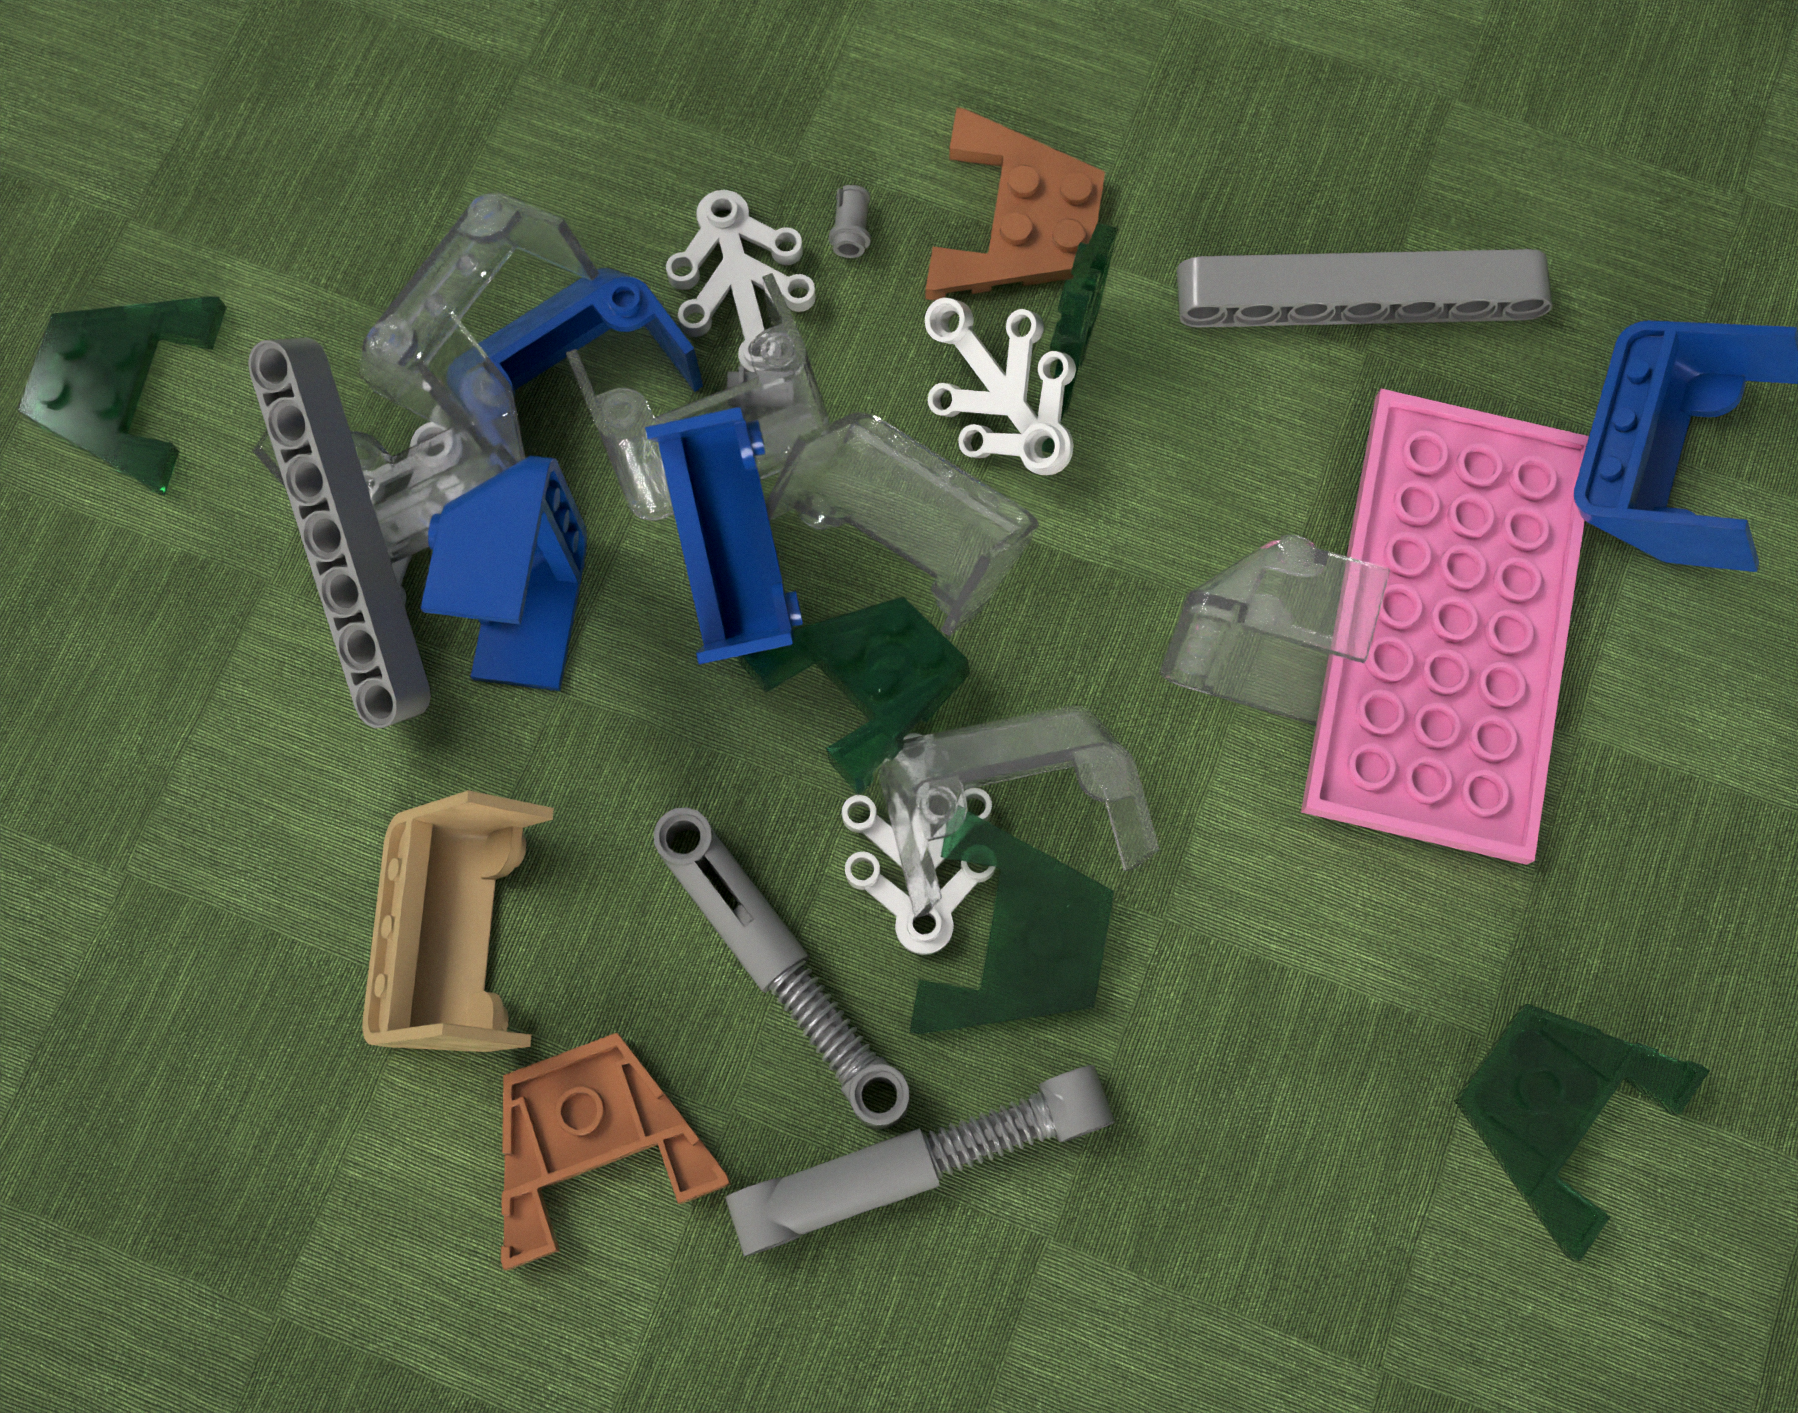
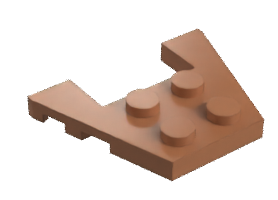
[925,107,1105,300]
[501,1033,732,1270]

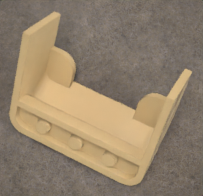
[362,790,554,1052]

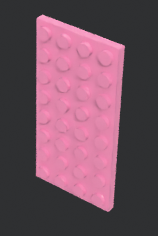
[1301,389,1589,865]

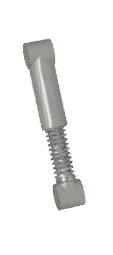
[654,807,910,1130]
[725,1064,1116,1257]

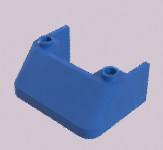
[442,268,703,472]
[1574,320,1798,572]
[645,407,803,665]
[421,455,587,691]

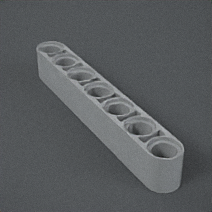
[1176,249,1552,327]
[248,337,431,728]

